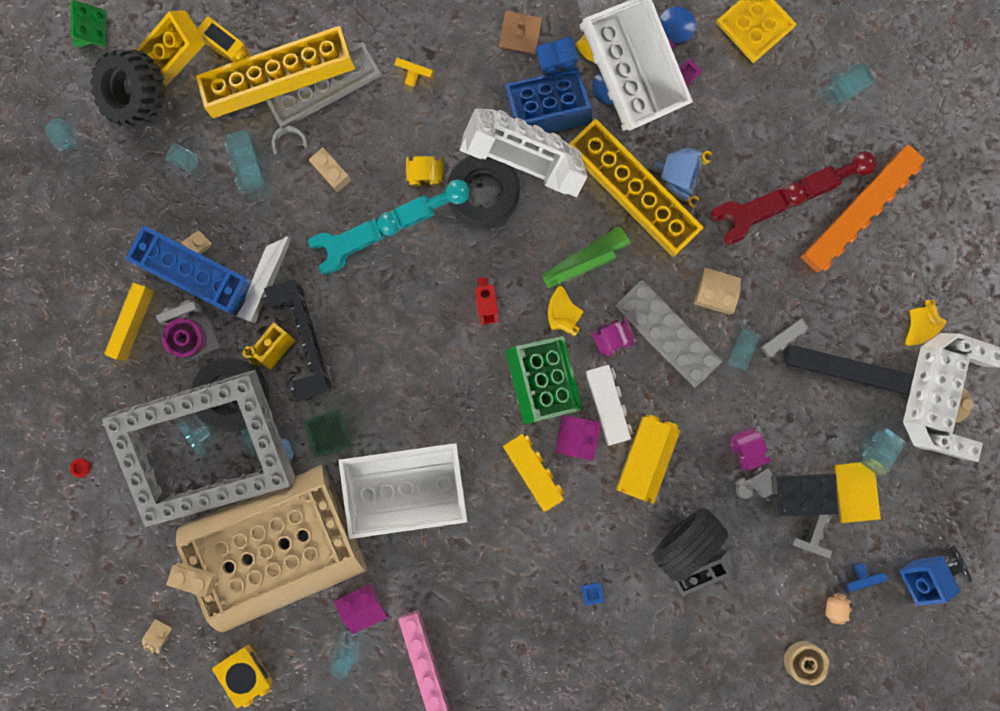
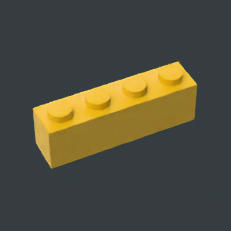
[503,434,565,512]

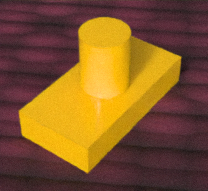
[394,58,435,87]

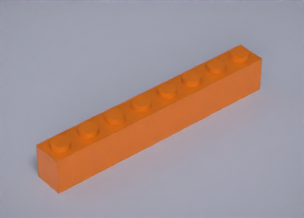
[801,144,925,272]

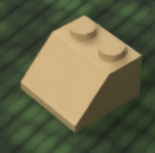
[693,267,741,315]

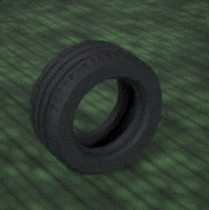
[653,508,728,582]

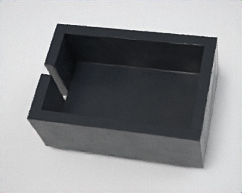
[771,474,838,516]

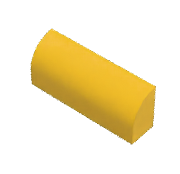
[104,282,154,361]

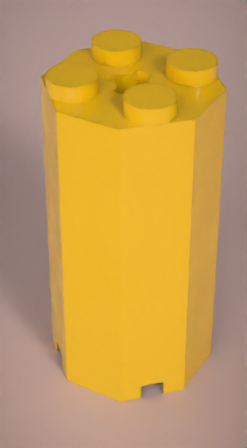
[616,414,681,504]

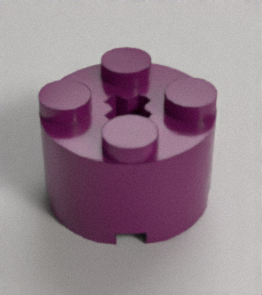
[591,317,636,356]
[162,318,207,358]
[729,427,770,471]

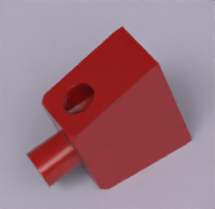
[475,277,499,325]

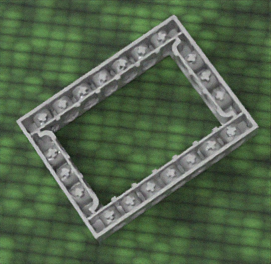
[102,370,295,527]

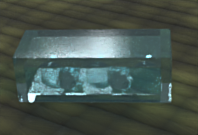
[224,129,266,193]

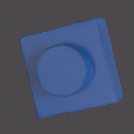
[581,582,604,606]

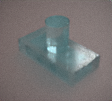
[727,328,760,371]
[177,421,211,459]

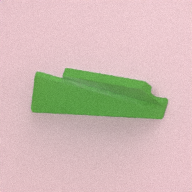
[542,226,630,289]

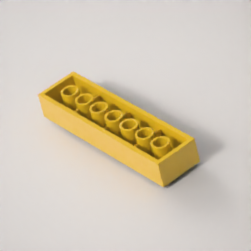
[196,26,355,118]
[569,119,704,257]

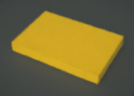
[834,461,881,523]

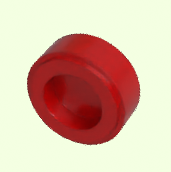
[70,458,91,478]

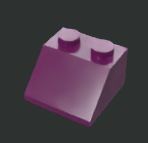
[555,415,601,461]
[334,582,388,634]

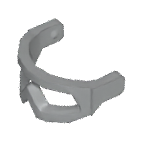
[271,126,308,155]

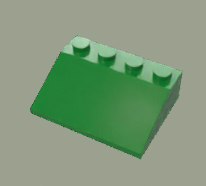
[505,336,583,425]

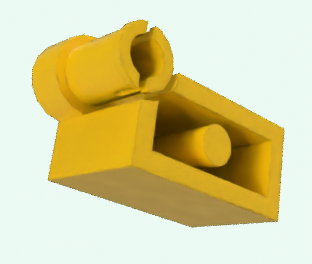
[243,322,295,370]

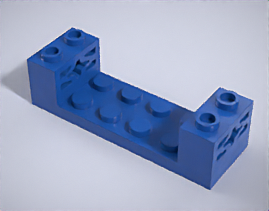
[125,225,252,315]

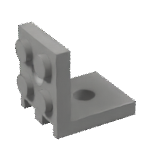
[156,300,221,362]

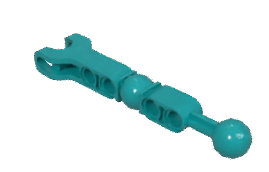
[308,179,470,275]

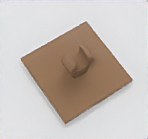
[498,11,542,54]

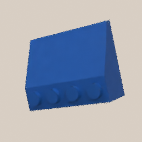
[505,67,592,133]

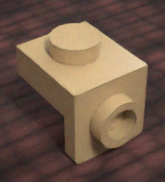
[181,230,212,254]
[142,619,172,654]

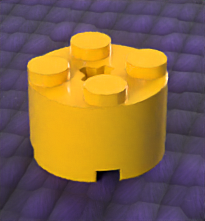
[406,156,444,187]

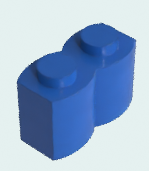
[536,37,578,74]

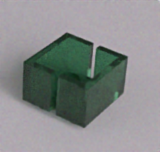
[303,409,355,458]

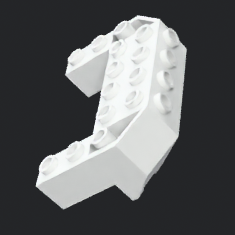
[459,109,587,197]
[903,333,1000,462]

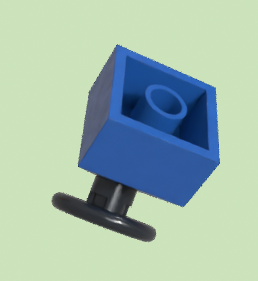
[899,546,973,606]

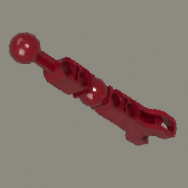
[710,151,876,245]

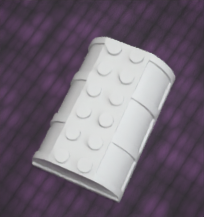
[579,0,693,131]
[339,443,467,539]

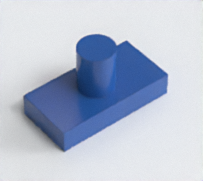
[844,563,888,593]

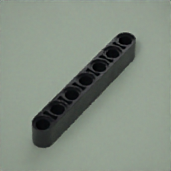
[785,345,914,395]

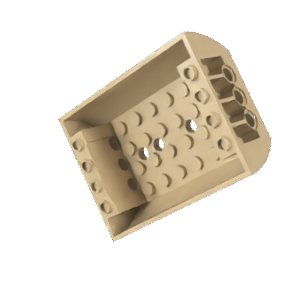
[176,464,368,632]

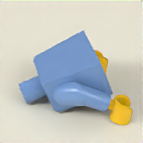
[654,147,712,208]

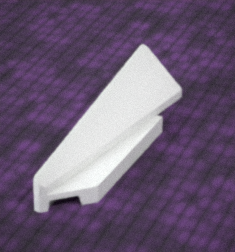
[237,236,291,323]

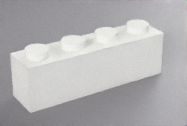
[585,365,633,446]

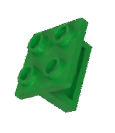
[70,0,106,48]

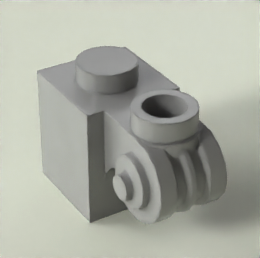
[735,466,773,499]

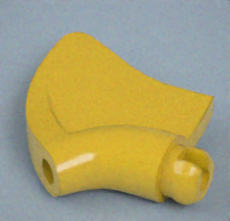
[548,286,584,336]
[905,300,947,346]

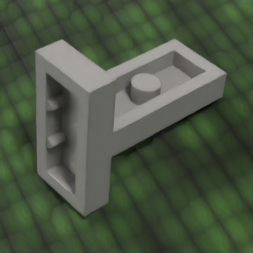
[788,515,832,559]

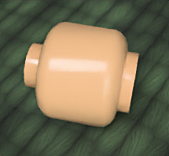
[825,594,853,624]

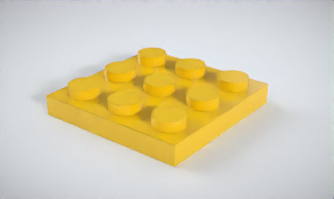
[716,0,797,64]

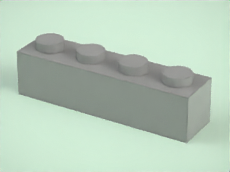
[760,319,809,357]

